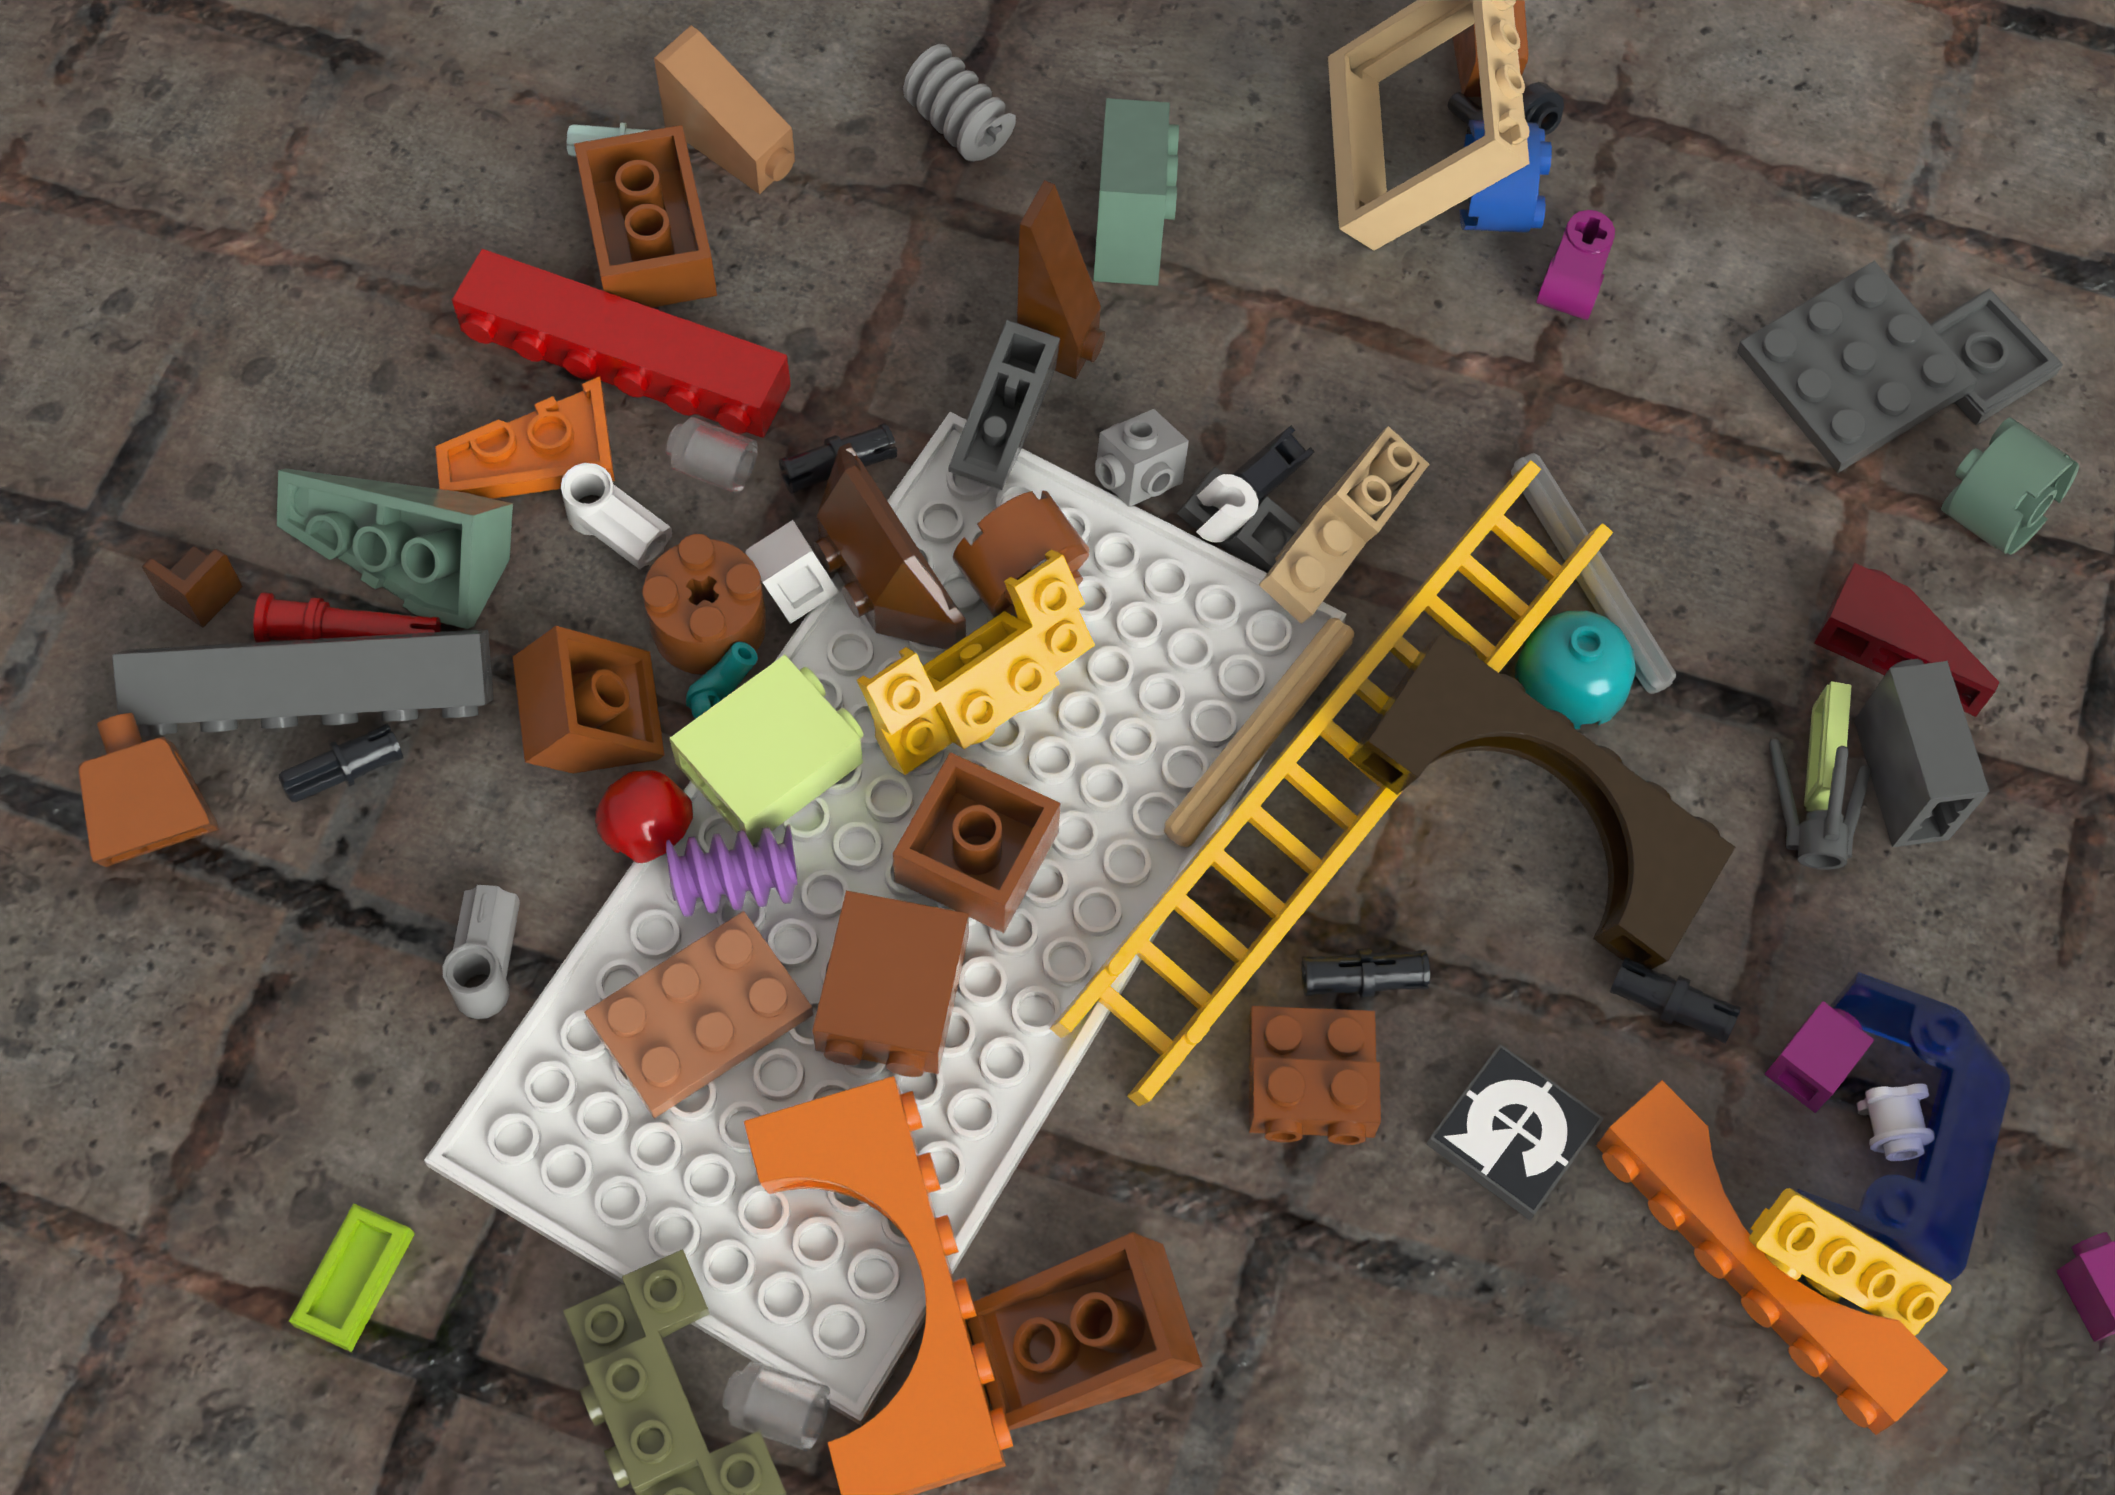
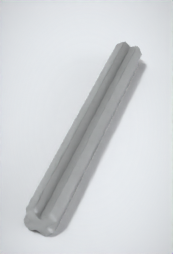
[1511,453,1676,694]

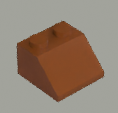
[513,626,665,774]

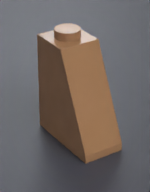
[654,25,795,194]

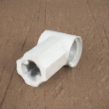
[561,463,672,569]

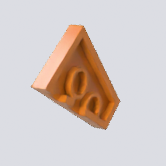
[435,376,615,499]

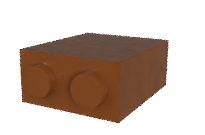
[812,890,969,1077]

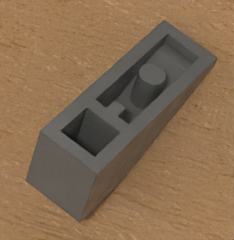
[948,320,1060,490]

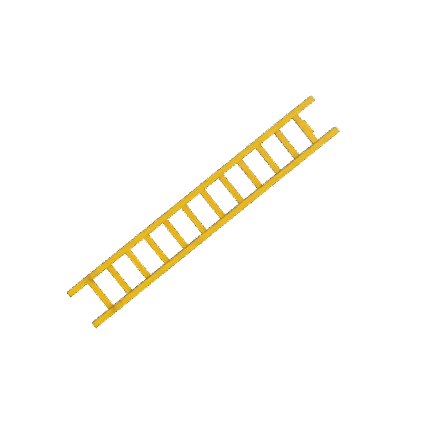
[1049,460,1613,1107]

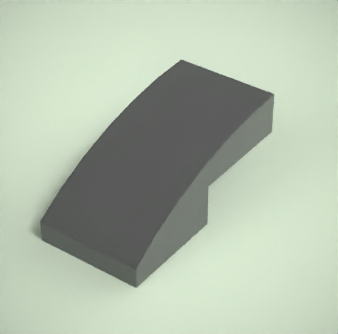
[1176,467,1301,573]

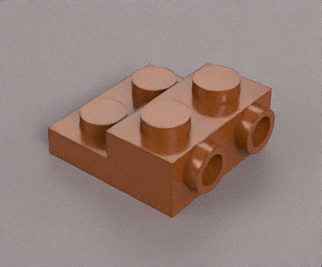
[1249,1006,1381,1145]

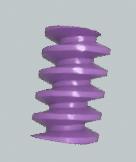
[666,824,798,917]

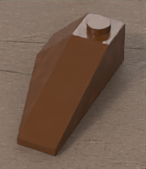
[1017,180,1105,379]

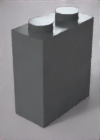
[1854,659,1990,847]

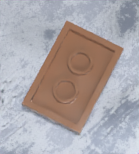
[584,911,813,1119]

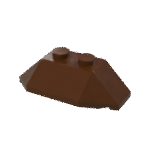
[813,442,966,650]

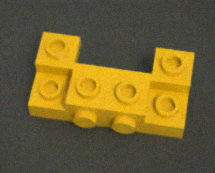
[856,549,1095,775]

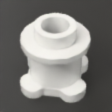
[1856,1084,1934,1161]

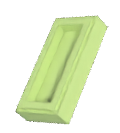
[1804,681,1852,812]

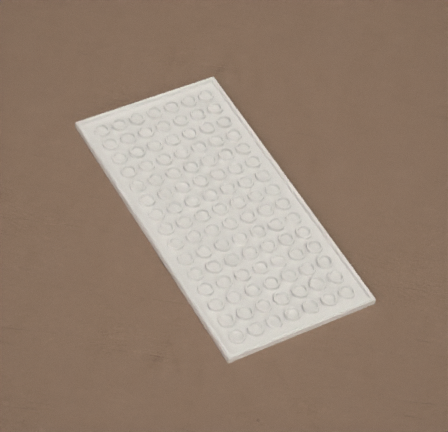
[424,412,1347,1426]

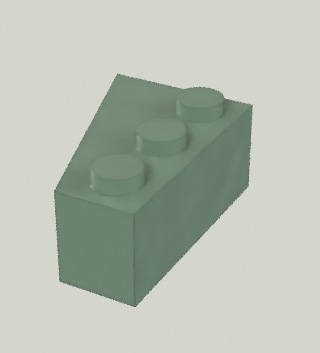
[1093,98,1179,286]

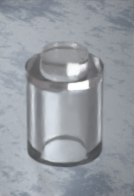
[666,417,758,494]
[723,1361,831,1451]

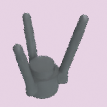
[1769,739,1871,870]

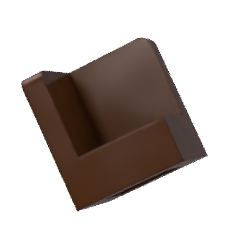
[142,546,243,628]

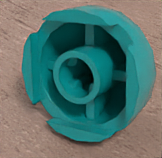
[1515,611,1636,729]

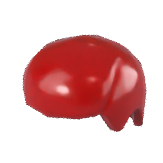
[595,770,693,863]

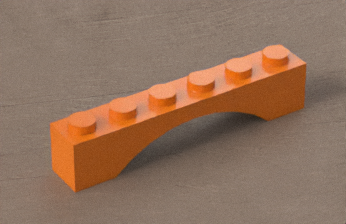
[1596,1080,1948,1435]

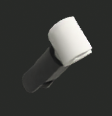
[1196,425,1315,542]

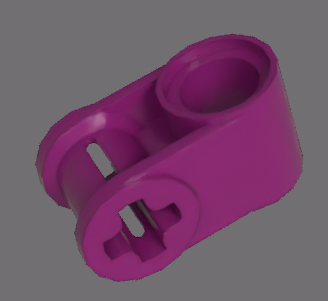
[1536,210,1615,321]

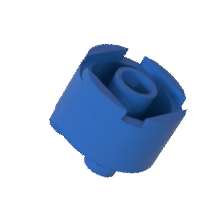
[1460,120,1552,233]

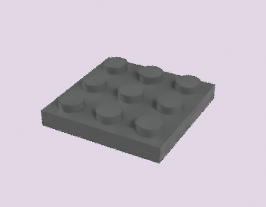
[1737,260,1978,474]

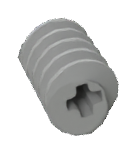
[903,44,1016,162]

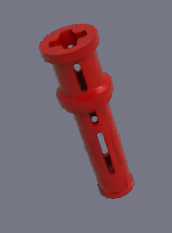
[253,592,441,642]

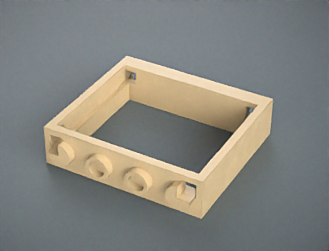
[1328,0,1530,251]

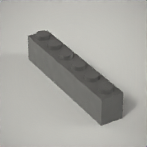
[112,629,494,736]

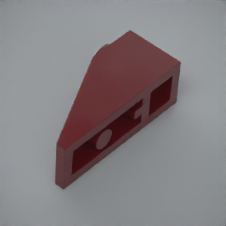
[1814,563,1999,717]

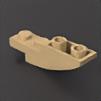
[1259,426,1429,624]

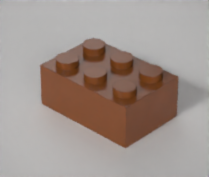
[574,125,717,308]

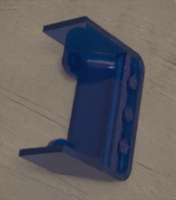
[1796,972,2010,1283]

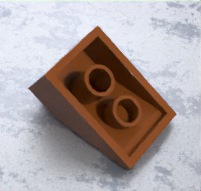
[967,1232,1203,1430]

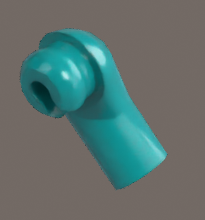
[686,642,758,719]

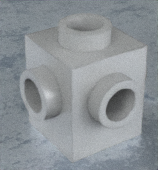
[1095,409,1189,507]

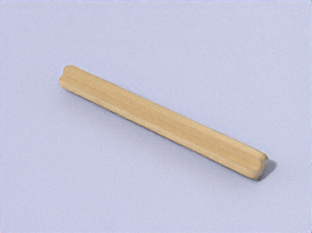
[1164,618,1355,848]

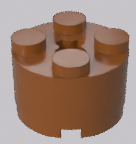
[953,490,1089,617]
[642,534,766,674]

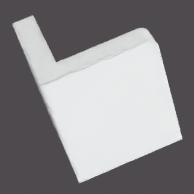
[745,520,839,624]

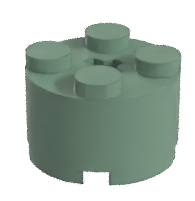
[1941,417,2079,555]

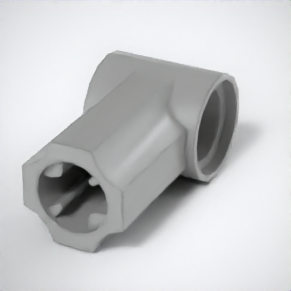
[442,885,520,1019]

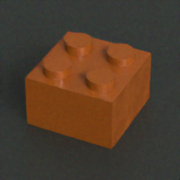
[893,752,1061,933]

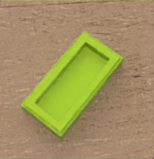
[289,1203,415,1352]

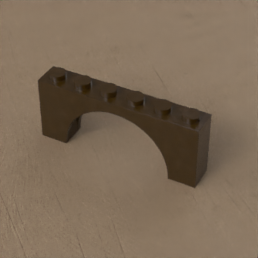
[1349,632,1736,970]

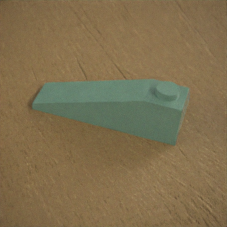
[277,468,513,629]

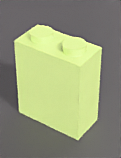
[670,654,863,846]

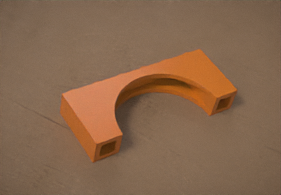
[744,1076,1014,1495]

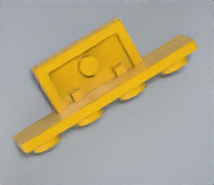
[1749,1188,1952,1336]

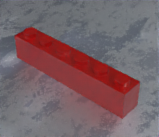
[452,249,791,438]

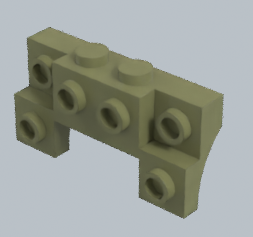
[563,1249,787,1495]

